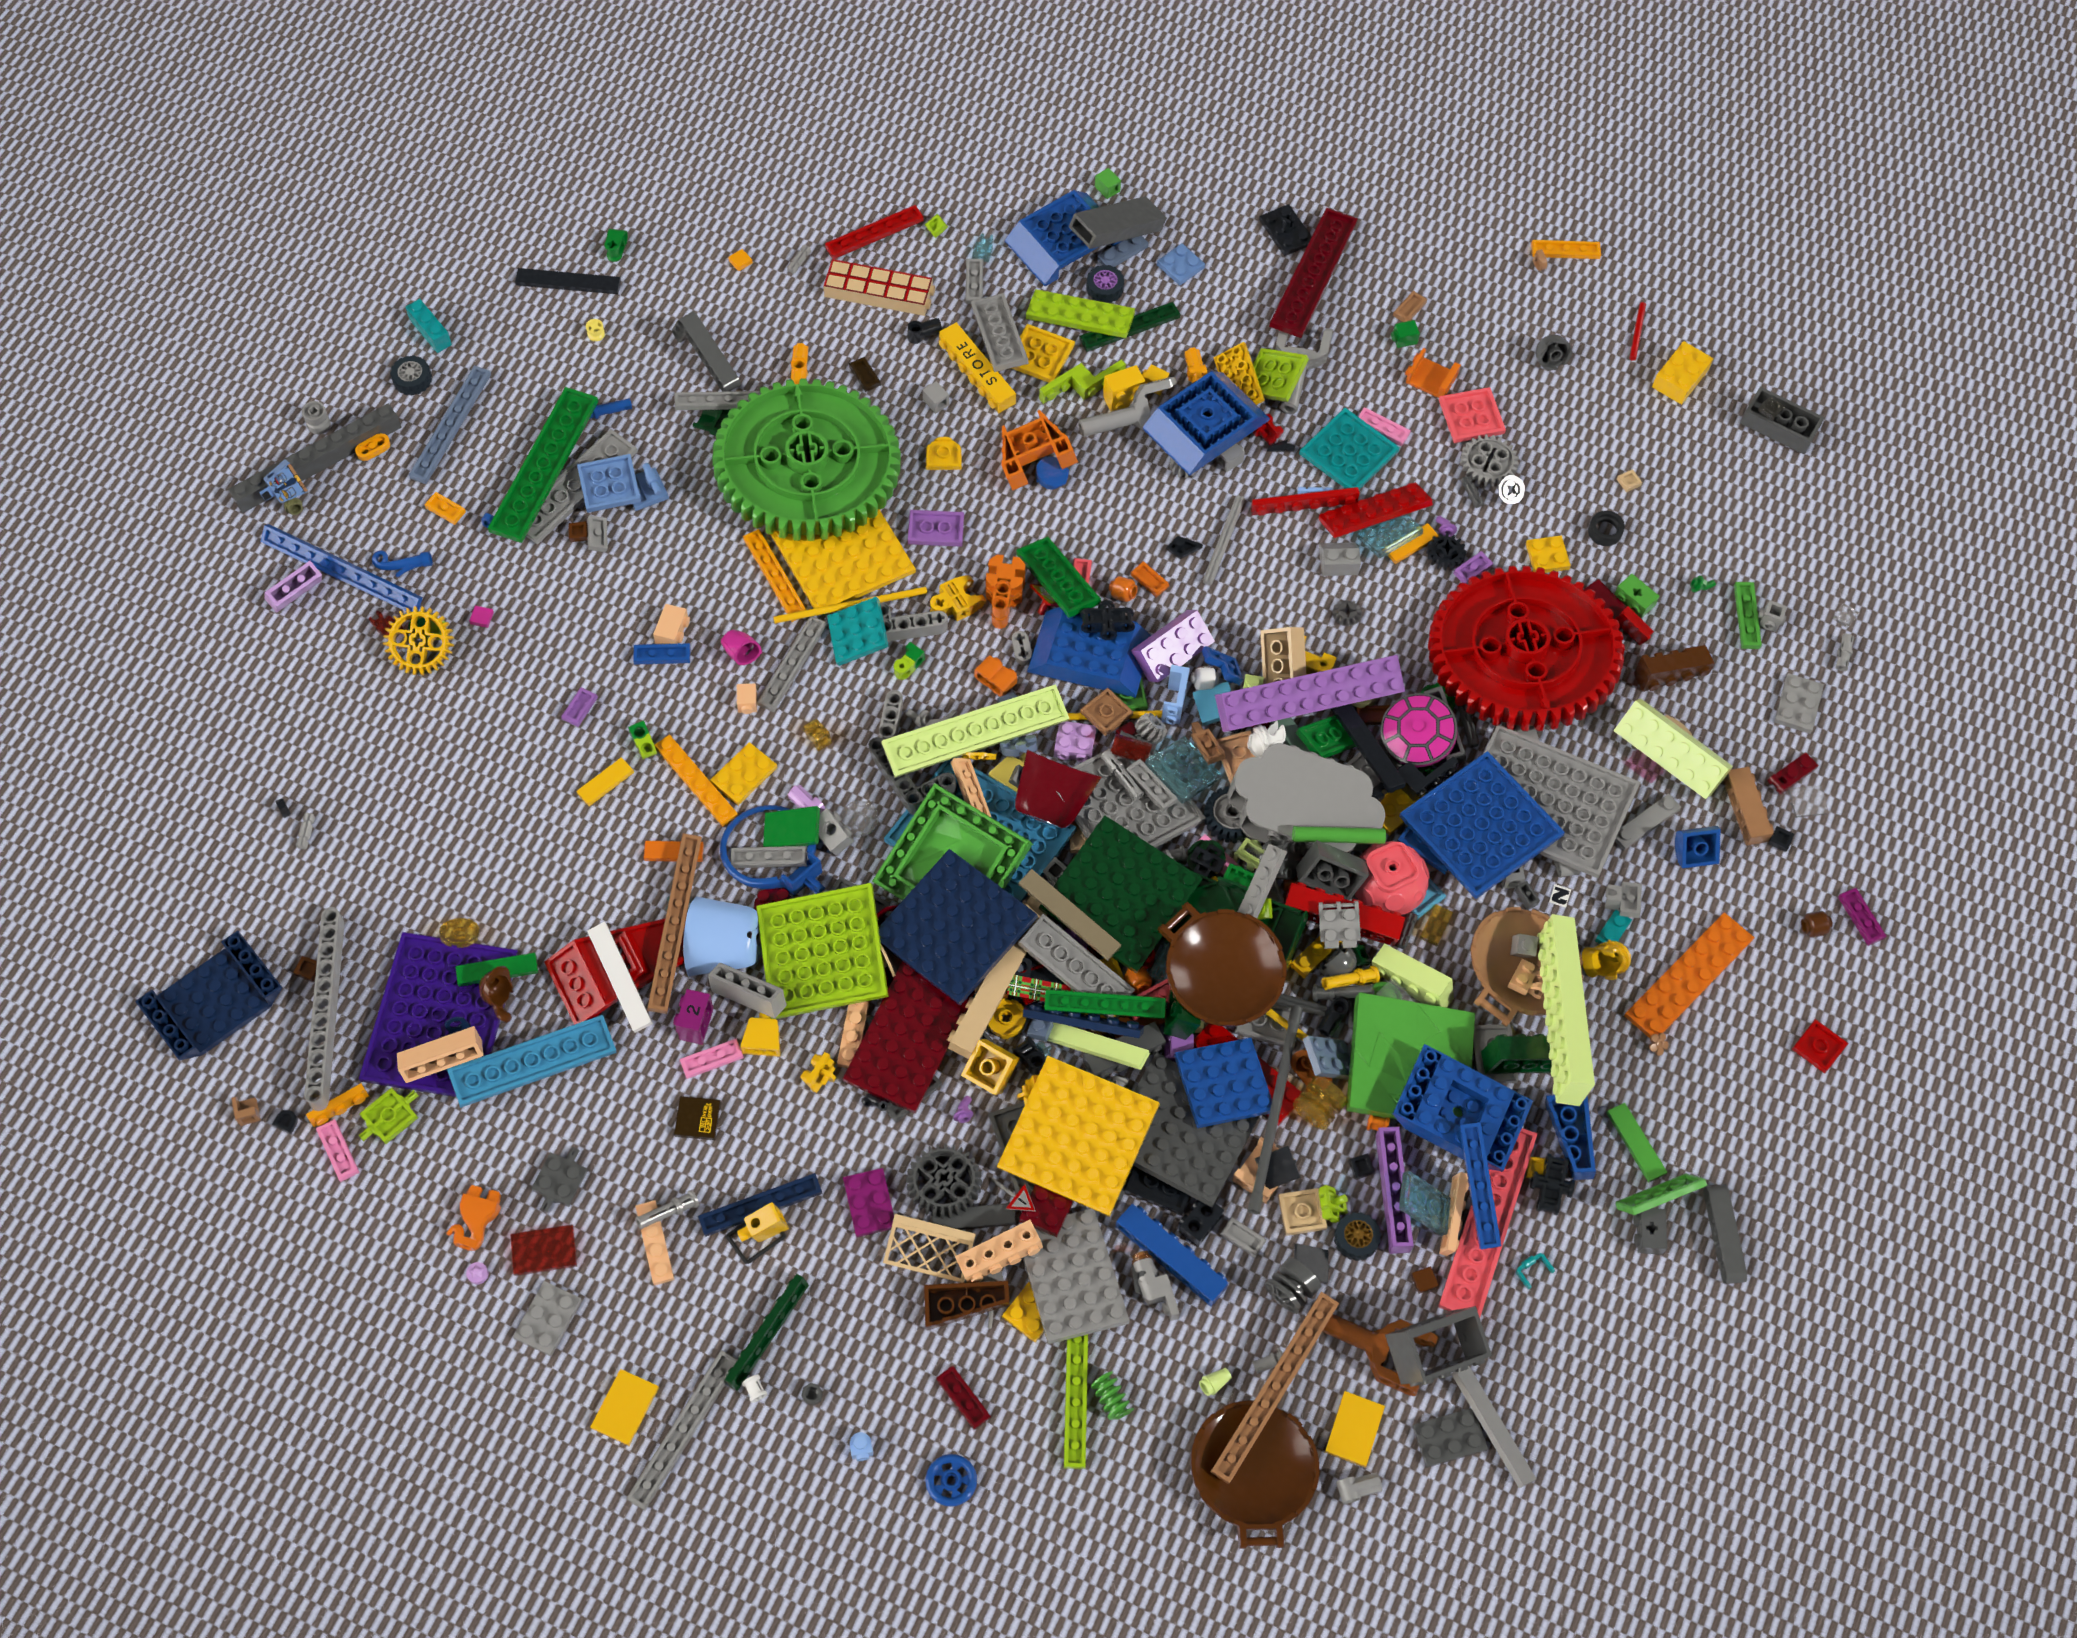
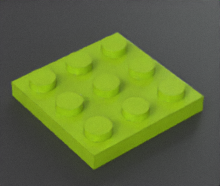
[1253,348,1309,402]

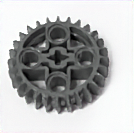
[906,1143,982,1219]

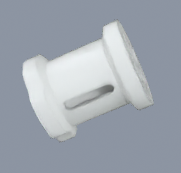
[742,1375,768,1403]

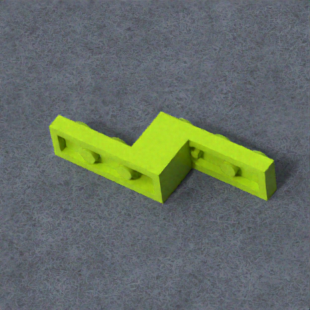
[1039,359,1126,404]

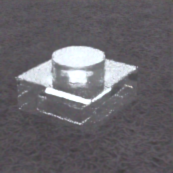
[1832,603,1859,628]

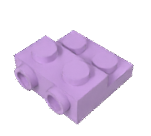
[1054,721,1097,762]

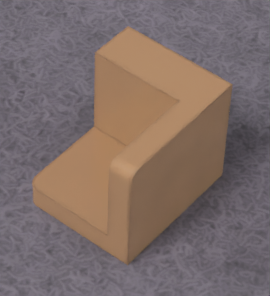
[231,1097,261,1126]

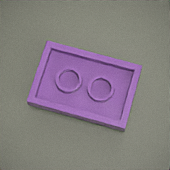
[908,510,964,547]

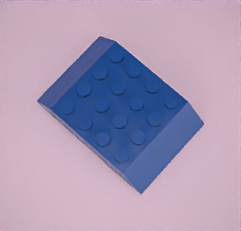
[1027,607,1151,698]

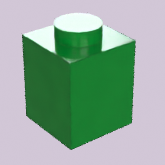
[1391,320,1420,348]

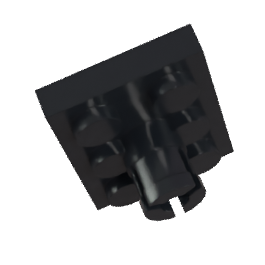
[1259,204,1312,256]

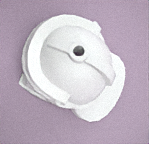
[1247,720,1286,758]

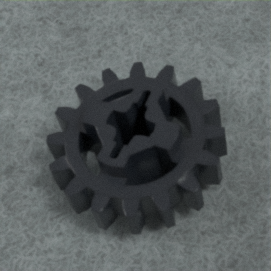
[1426,533,1467,571]

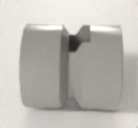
[302,401,331,435]

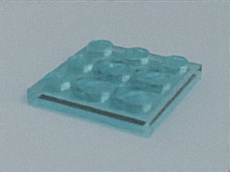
[1144,736,1223,804]

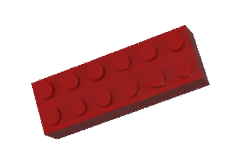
[1283,882,1405,946]

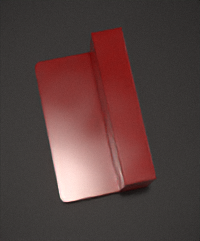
[1615,606,1654,645]

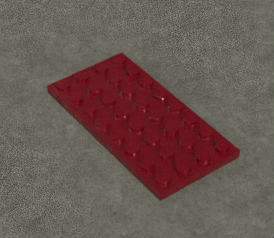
[843,961,976,1114]

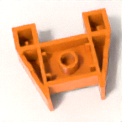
[1002,410,1078,491]

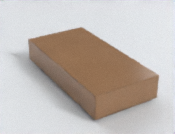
[1393,291,1427,322]

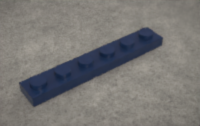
[1023,1003,1144,1038]
[698,1173,822,1237]

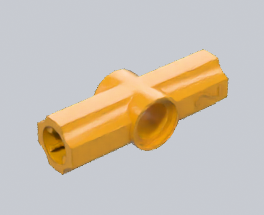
[791,343,809,384]
[1184,347,1207,384]

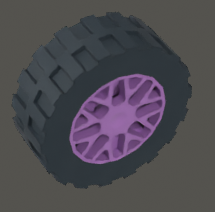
[1086,265,1124,303]

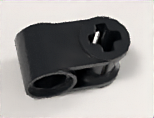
[1012,1036,1046,1076]

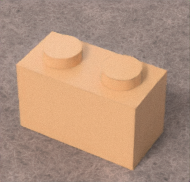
[653,604,690,644]

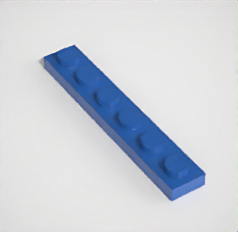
[1459,1122,1501,1249]

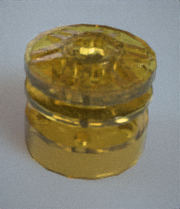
[1293,1076,1348,1130]

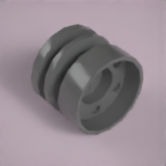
[1265,1257,1321,1314]

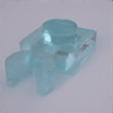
[972,233,993,262]

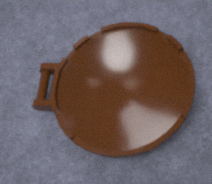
[1158,902,1287,1026]
[1190,1400,1320,1549]

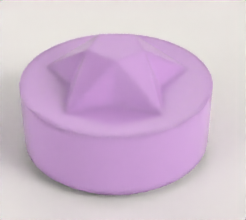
[466,1262,489,1285]

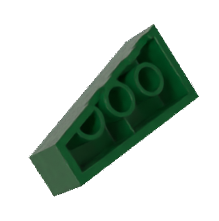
[1163,988,1201,1040]

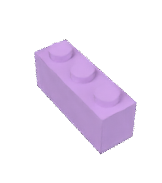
[264,561,322,613]

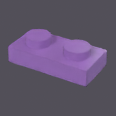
[1453,551,1493,584]

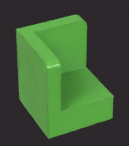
[1095,168,1121,199]

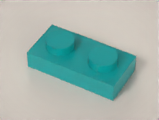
[1595,909,1632,944]

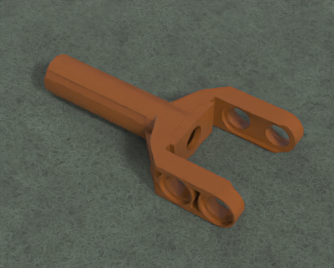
[1322,1314,1438,1396]

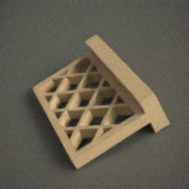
[883,1214,976,1283]

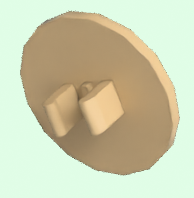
[881,945,895,979]

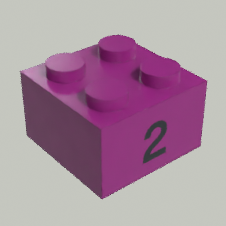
[673,989,714,1045]

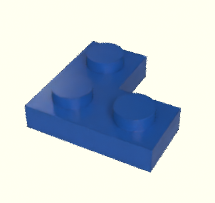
[1202,646,1244,685]

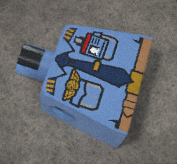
[259,459,308,503]

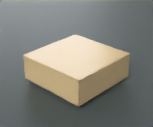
[1617,469,1643,493]

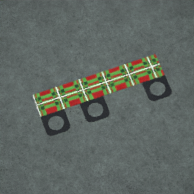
[1007,958,1075,1002]

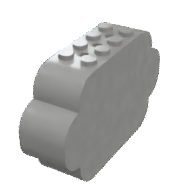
[1228,743,1385,857]

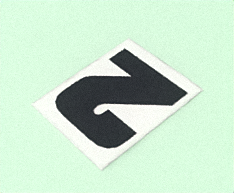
[1549,884,1571,908]

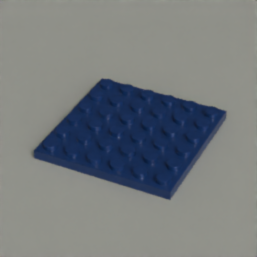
[879,849,1038,1005]

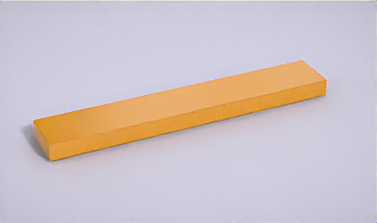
[743,529,806,622]

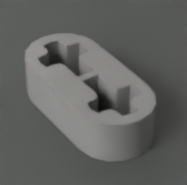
[1012,631,1032,665]

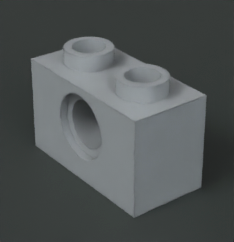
[819,808,854,856]

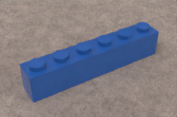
[1115,1203,1228,1307]

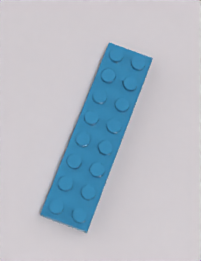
[447,1015,616,1108]

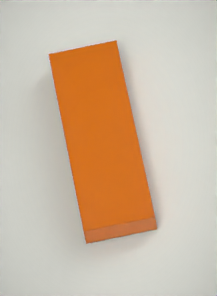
[644,841,704,862]

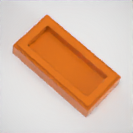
[1130,561,1169,598]

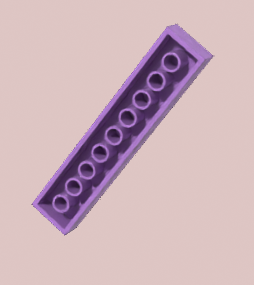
[1215,655,1405,732]

